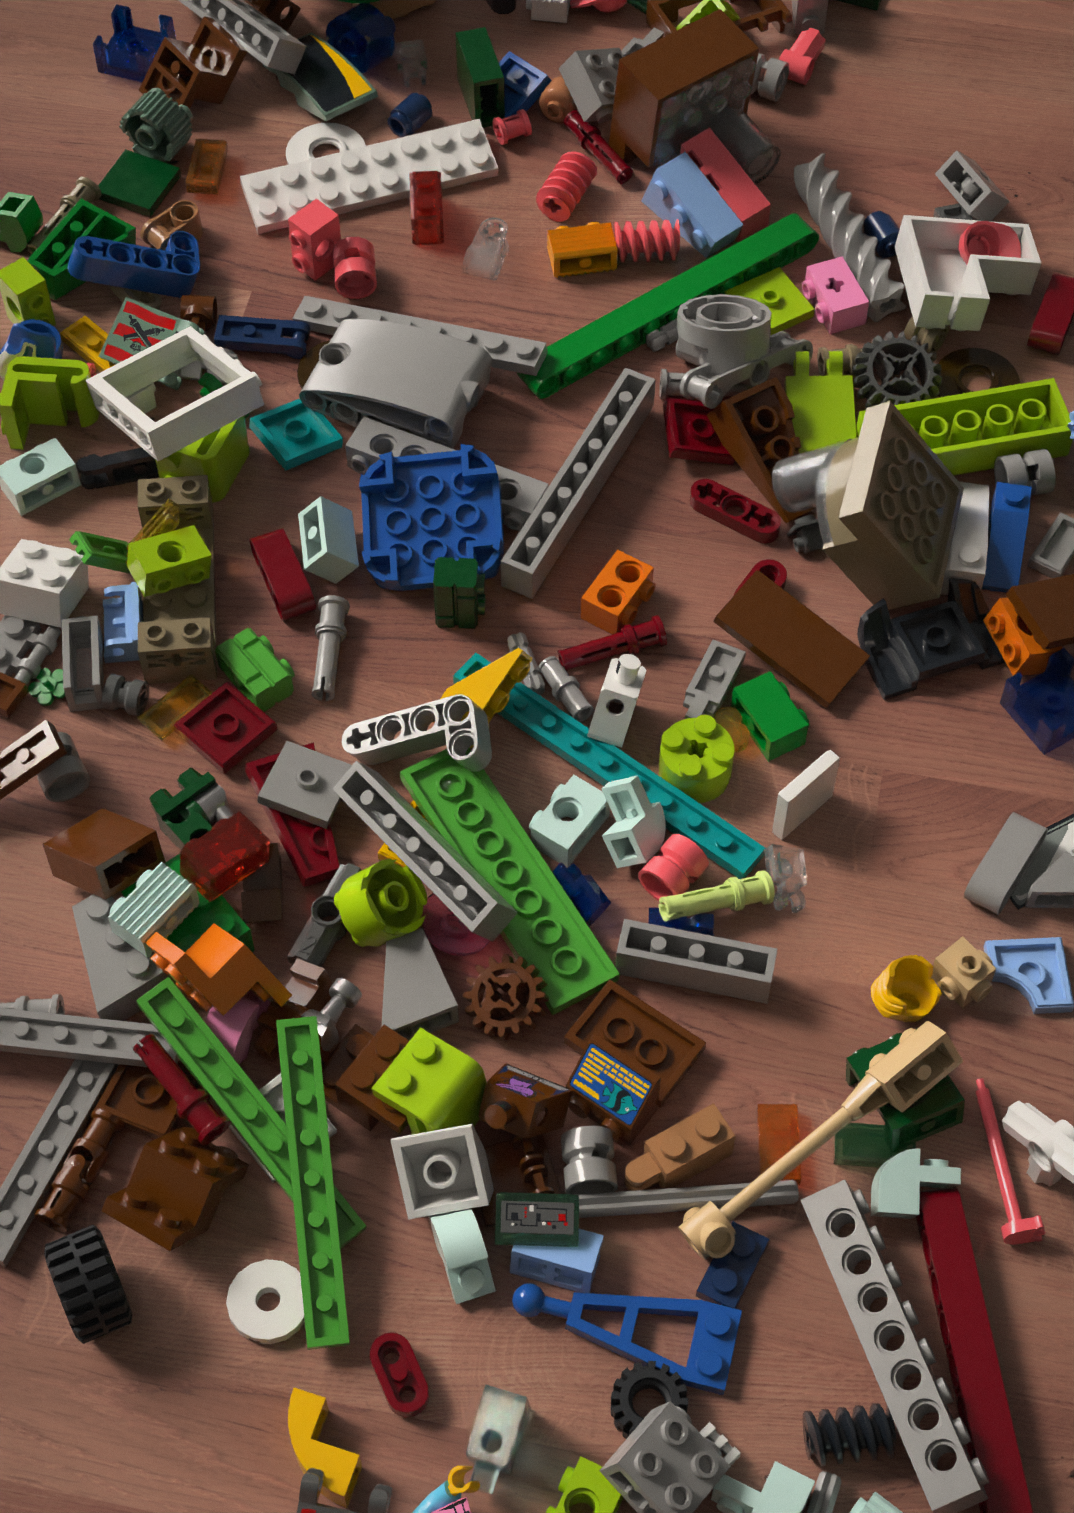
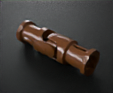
[34,1108,125,1233]

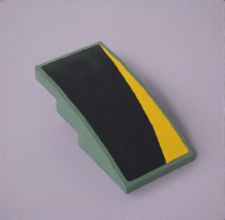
[262,32,378,121]

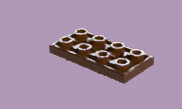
[713,570,870,709]
[1006,574,1074,650]

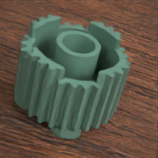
[119,88,193,162]

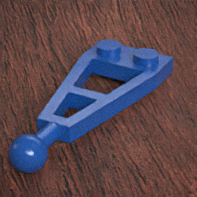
[512,1283,742,1395]

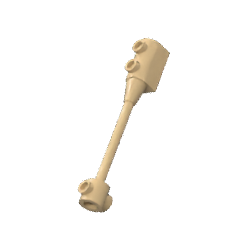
[678,1021,963,1260]

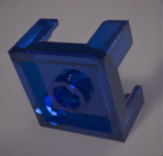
[93,4,176,82]
[1000,648,1074,755]

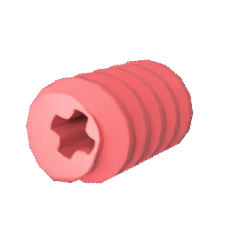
[536,152,597,222]
[613,219,680,263]

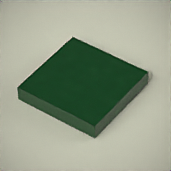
[98,149,181,217]

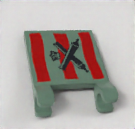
[98,297,205,390]

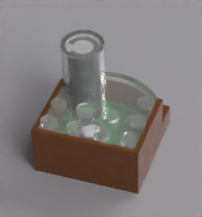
[609,9,781,185]

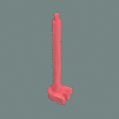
[976,1079,1045,1245]

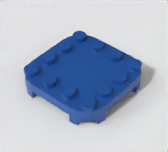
[359,444,504,591]

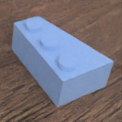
[641,152,744,258]

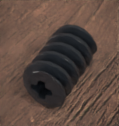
[802,1403,896,1467]

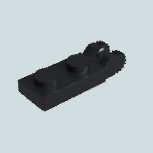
[76,447,159,490]

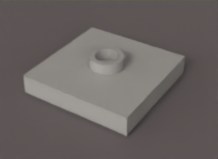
[257,741,352,829]

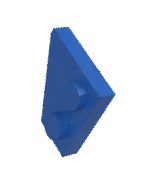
[499,51,551,117]

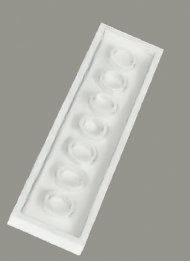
[240,119,499,234]

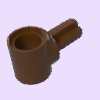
[180,295,218,334]

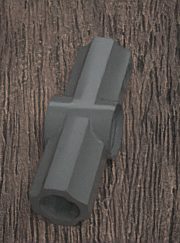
[287,863,361,967]

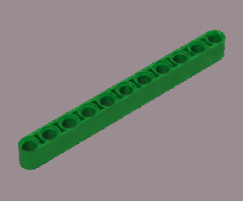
[517,213,819,399]

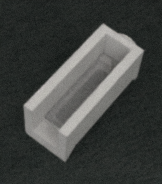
[62,616,104,712]

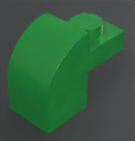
[0,192,43,252]

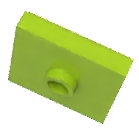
[725,267,815,335]

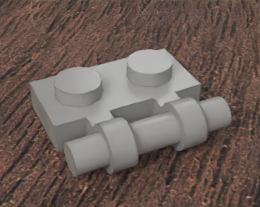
[0,615,61,685]

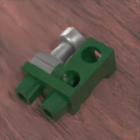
[149,768,256,874]

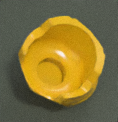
[871,955,941,1022]

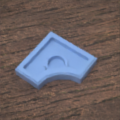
[983,937,1074,1014]

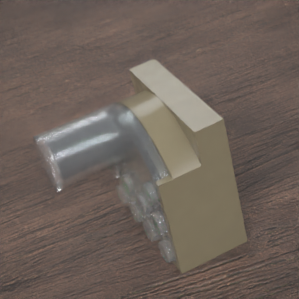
[772,401,964,610]

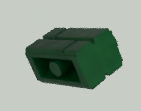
[433,557,486,629]

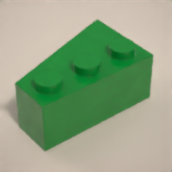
[27,198,136,300]

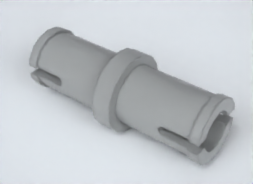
[538,656,594,722]

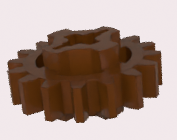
[463,954,549,1041]

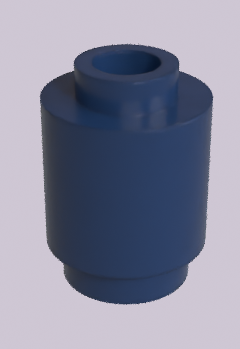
[387,93,432,137]
[863,211,900,258]

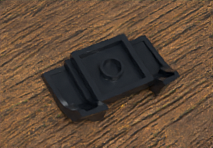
[857,578,1005,700]

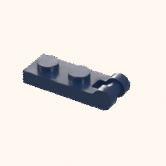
[214,315,311,359]

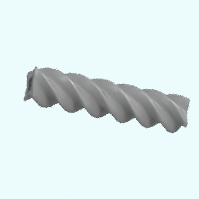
[794,153,906,322]

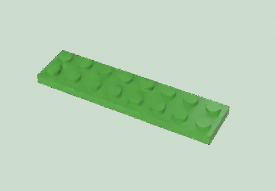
[400,748,620,1015]

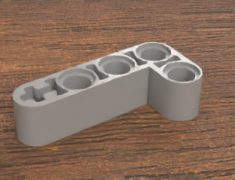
[341,694,492,772]

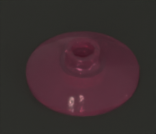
[420,893,490,956]

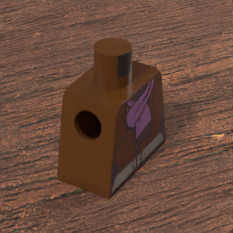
[478,1063,573,1139]

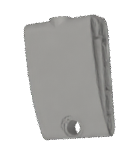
[299,319,492,449]

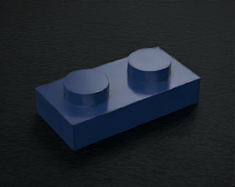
[696,1221,769,1309]

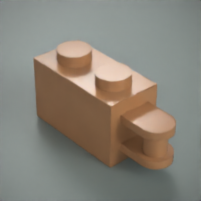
[625,1103,736,1191]

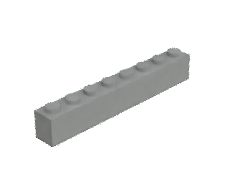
[501,367,656,599]

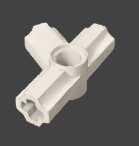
[1002,1101,1074,1186]

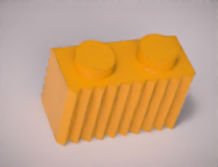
[547,222,618,278]

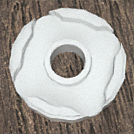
[226,1259,305,1345]

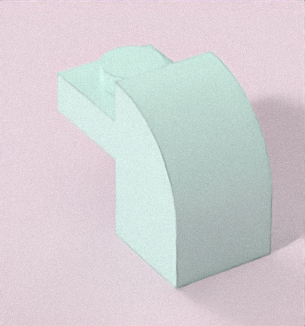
[602,775,666,868]
[871,1149,961,1219]
[428,1208,496,1304]
[711,1461,815,1513]

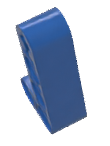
[67,231,200,298]

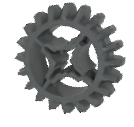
[852,331,943,408]

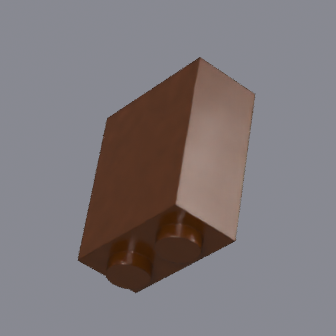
[42,808,166,900]

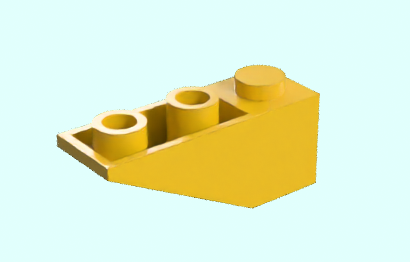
[433,648,533,748]

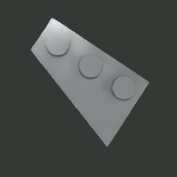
[72,894,167,1021]

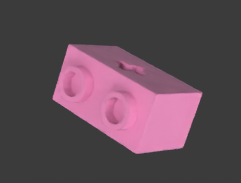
[802,256,869,334]

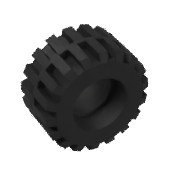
[44,1225,132,1344]

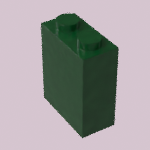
[455,27,505,128]

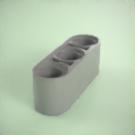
[964,812,1048,915]

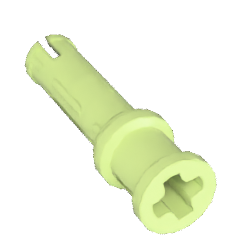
[658,870,775,921]

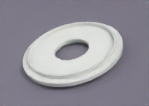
[286,123,366,165]

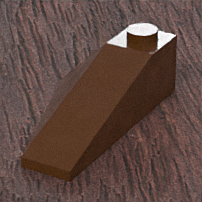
[707,376,815,523]

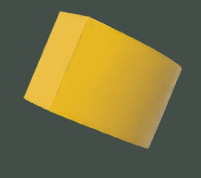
[288,1388,362,1508]

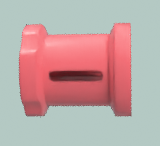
[492,109,532,145]

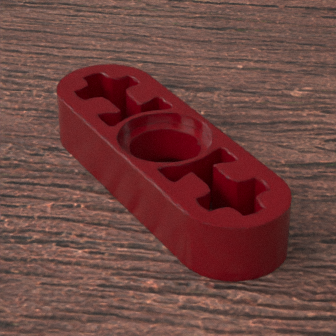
[690,479,781,544]

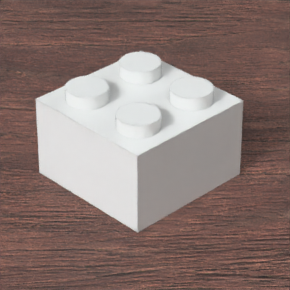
[0,539,89,628]

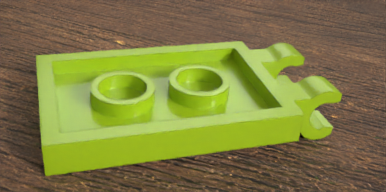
[784,351,856,461]

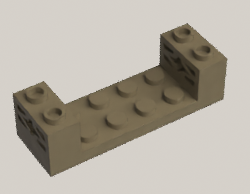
[138,475,217,684]

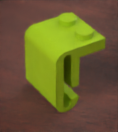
[0,356,99,450]
[156,416,250,502]
[371,1027,487,1135]

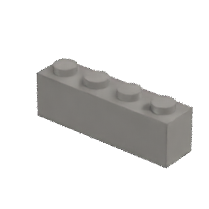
[615,919,778,1004]

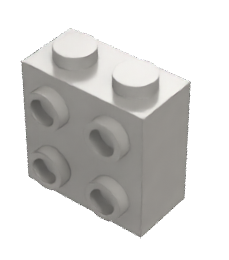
[558,48,625,123]
[599,1401,731,1513]

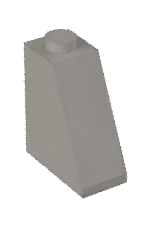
[381,928,459,1041]

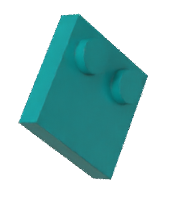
[249,398,343,471]

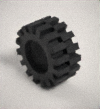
[610,1361,688,1439]

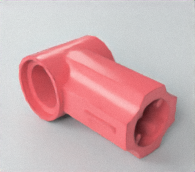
[779,28,826,85]

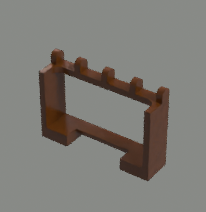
[646,0,792,37]

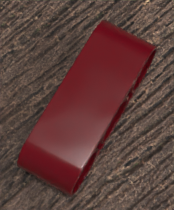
[1027,272,1074,355]
[249,528,316,621]

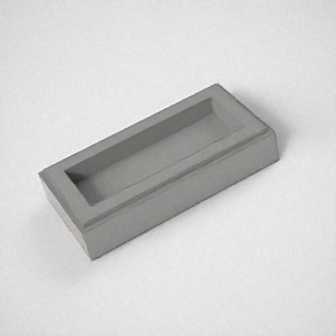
[1027,512,1074,578]

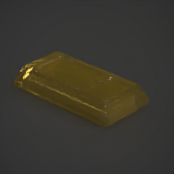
[137,674,213,741]

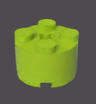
[659,715,735,803]
[334,859,427,947]

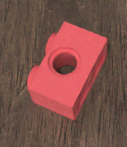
[288,198,341,281]

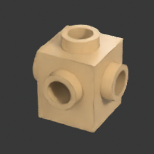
[932,936,996,1008]

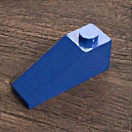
[982,482,1032,593]

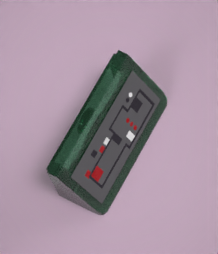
[495,1192,579,1247]

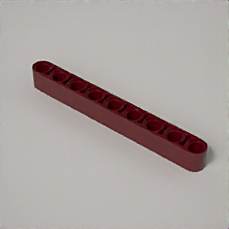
[916,1187,1033,1513]

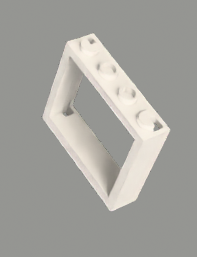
[86,326,264,461]

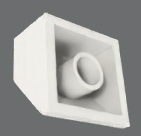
[391,1124,494,1219]

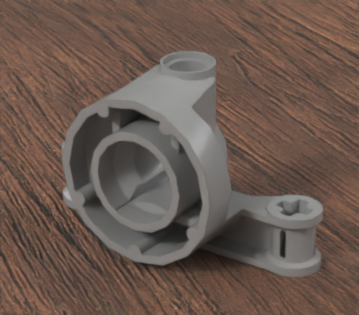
[675,294,813,409]

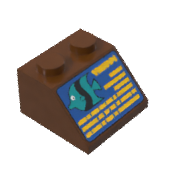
[566,1033,661,1145]

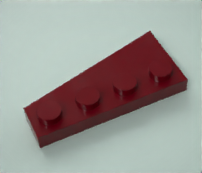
[245,742,339,887]

